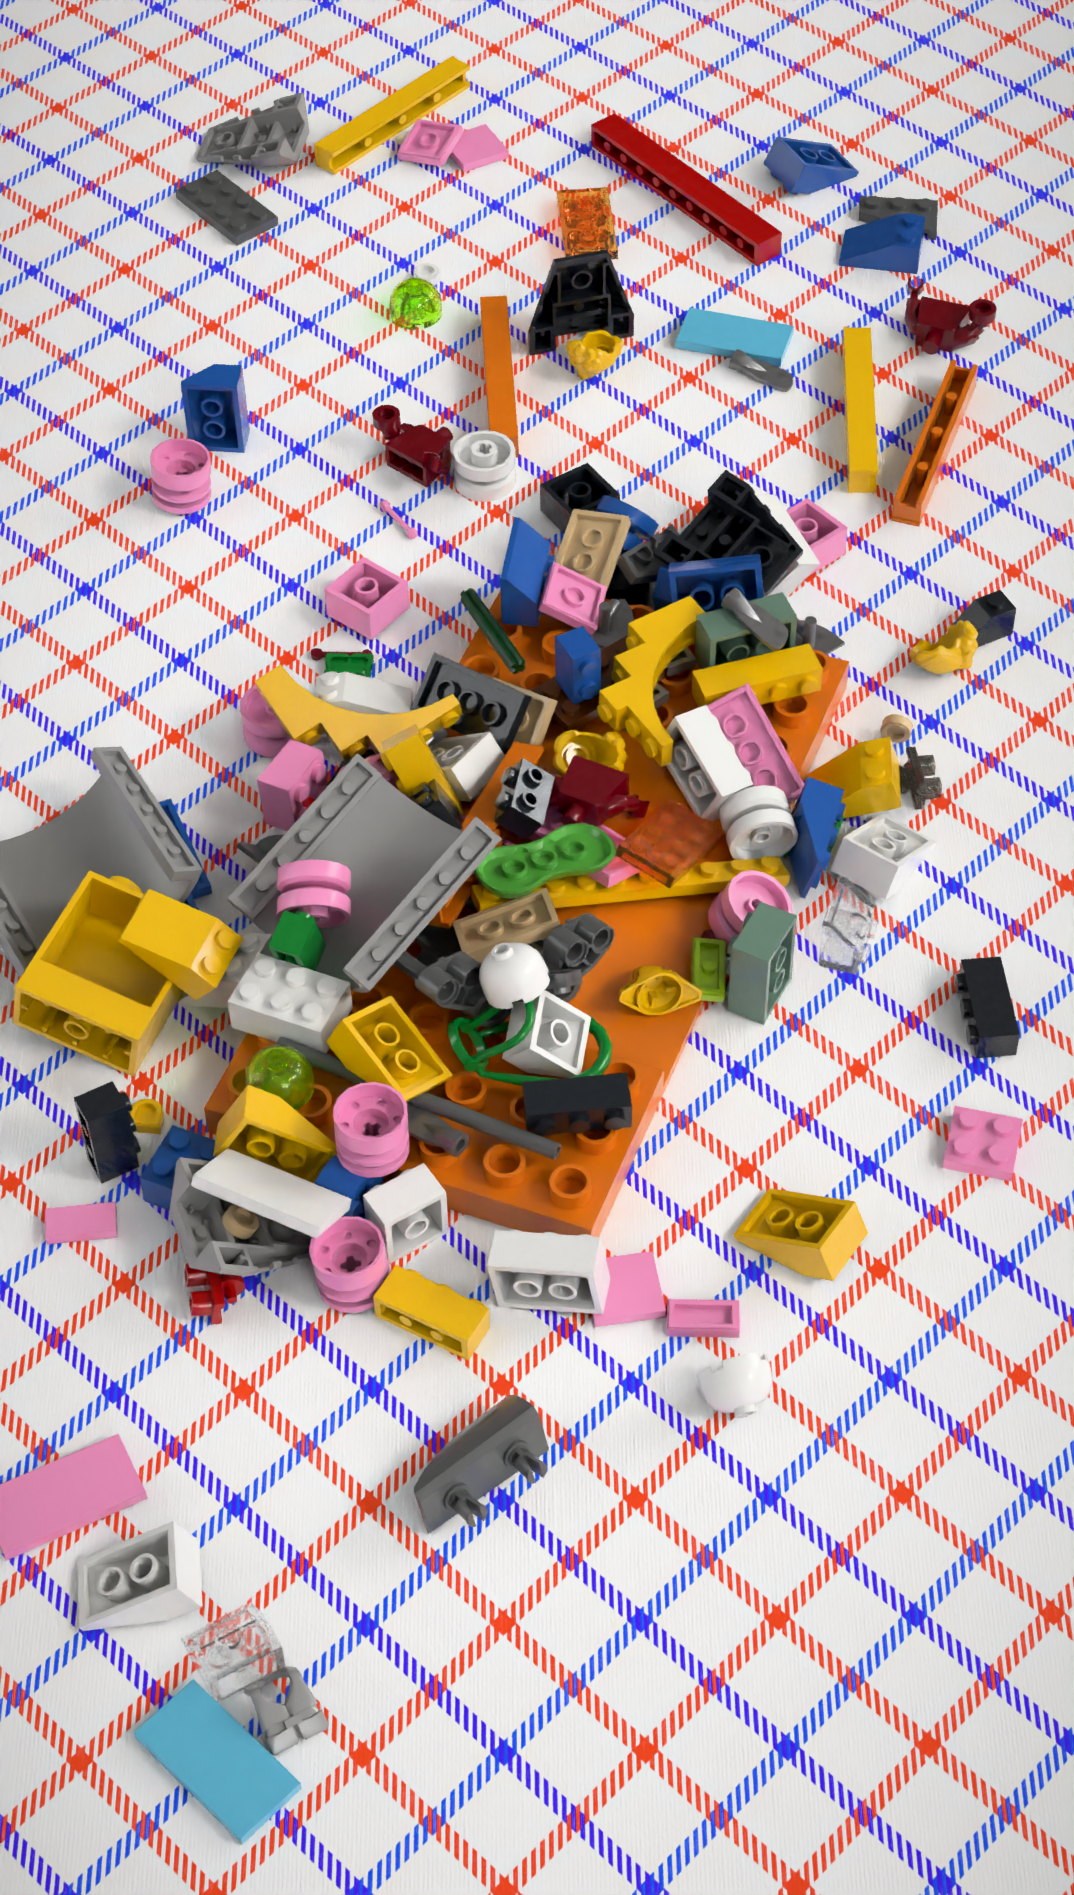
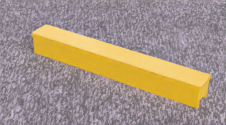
[314,56,471,175]
[842,326,878,493]

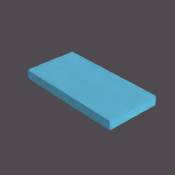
[675,307,794,367]
[134,1679,302,1844]

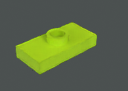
[691,937,726,1003]

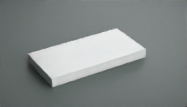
[191,1148,352,1238]

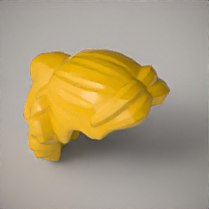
[566,330,624,380]
[909,620,978,674]
[552,730,628,776]

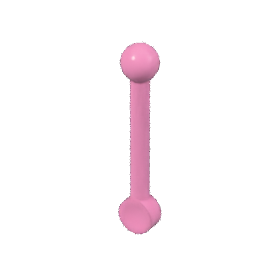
[380,500,418,539]

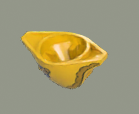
[618,965,703,1015]

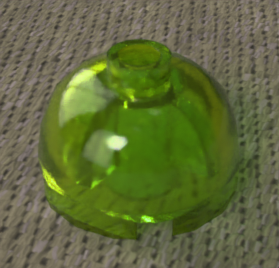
[389,278,442,330]
[245,1044,314,1110]

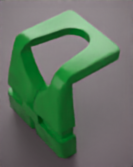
[324,653,374,678]

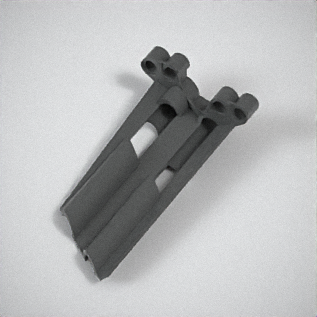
[236,834,615,1027]

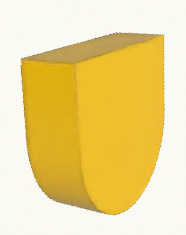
[129,1099,164,1135]

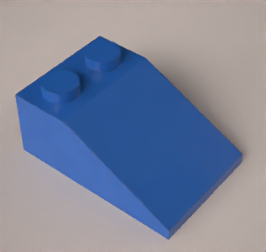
[763,137,859,195]
[839,213,925,274]

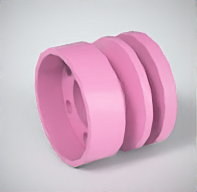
[150,438,211,514]
[333,1082,410,1178]
[309,1216,391,1313]

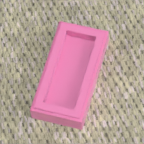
[45,1202,117,1244]
[667,1299,740,1338]

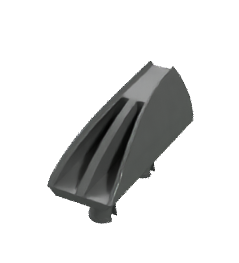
[414,1395,549,1533]

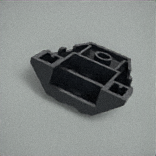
[528,249,634,356]
[653,470,803,595]

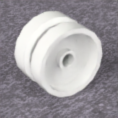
[453,430,516,502]
[719,785,798,860]

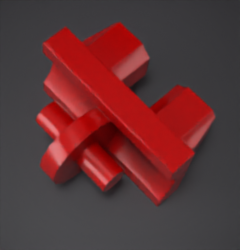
[184,1263,245,1325]

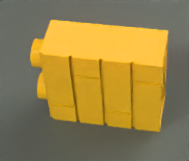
[13,870,189,1077]

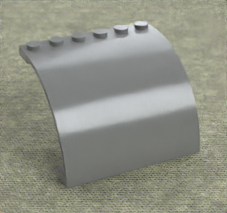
[0,746,203,977]
[227,753,502,993]

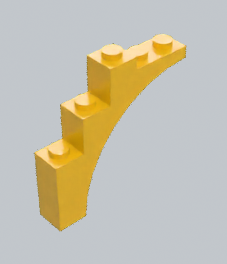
[597,596,706,767]
[255,664,462,762]

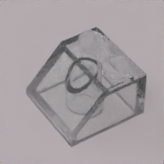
[819,876,879,975]
[181,1602,286,1702]

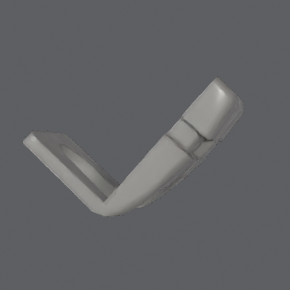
[244,1666,329,1755]

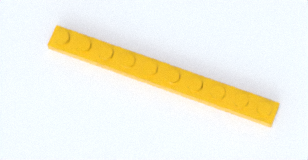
[470,856,790,912]

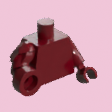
[905,277,997,355]
[372,405,453,487]
[548,755,650,827]

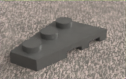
[858,196,938,240]
[617,524,679,585]

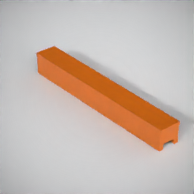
[480,296,519,458]
[891,360,978,527]
[428,741,547,929]

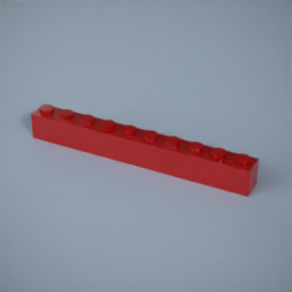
[591,113,782,266]

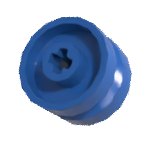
[596,495,659,557]

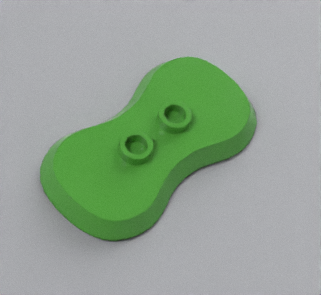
[474,823,616,899]

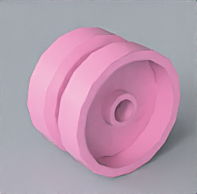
[240,684,291,758]
[277,859,351,928]
[708,870,793,948]

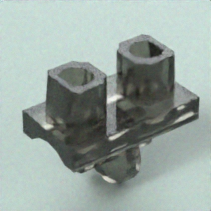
[899,747,942,810]

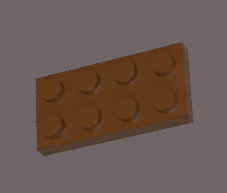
[530,636,666,732]

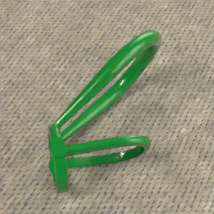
[448,999,612,1086]

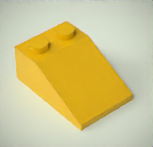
[806,737,901,819]
[117,889,243,1000]
[326,995,453,1102]
[213,1085,337,1183]
[733,1188,868,1281]

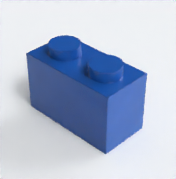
[555,626,601,705]

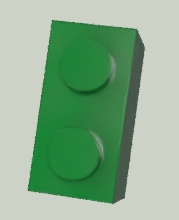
[268,910,326,971]

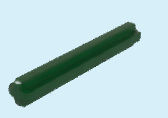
[460,588,525,674]

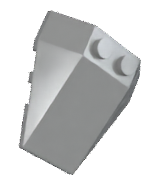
[196,92,309,167]
[169,1157,313,1276]

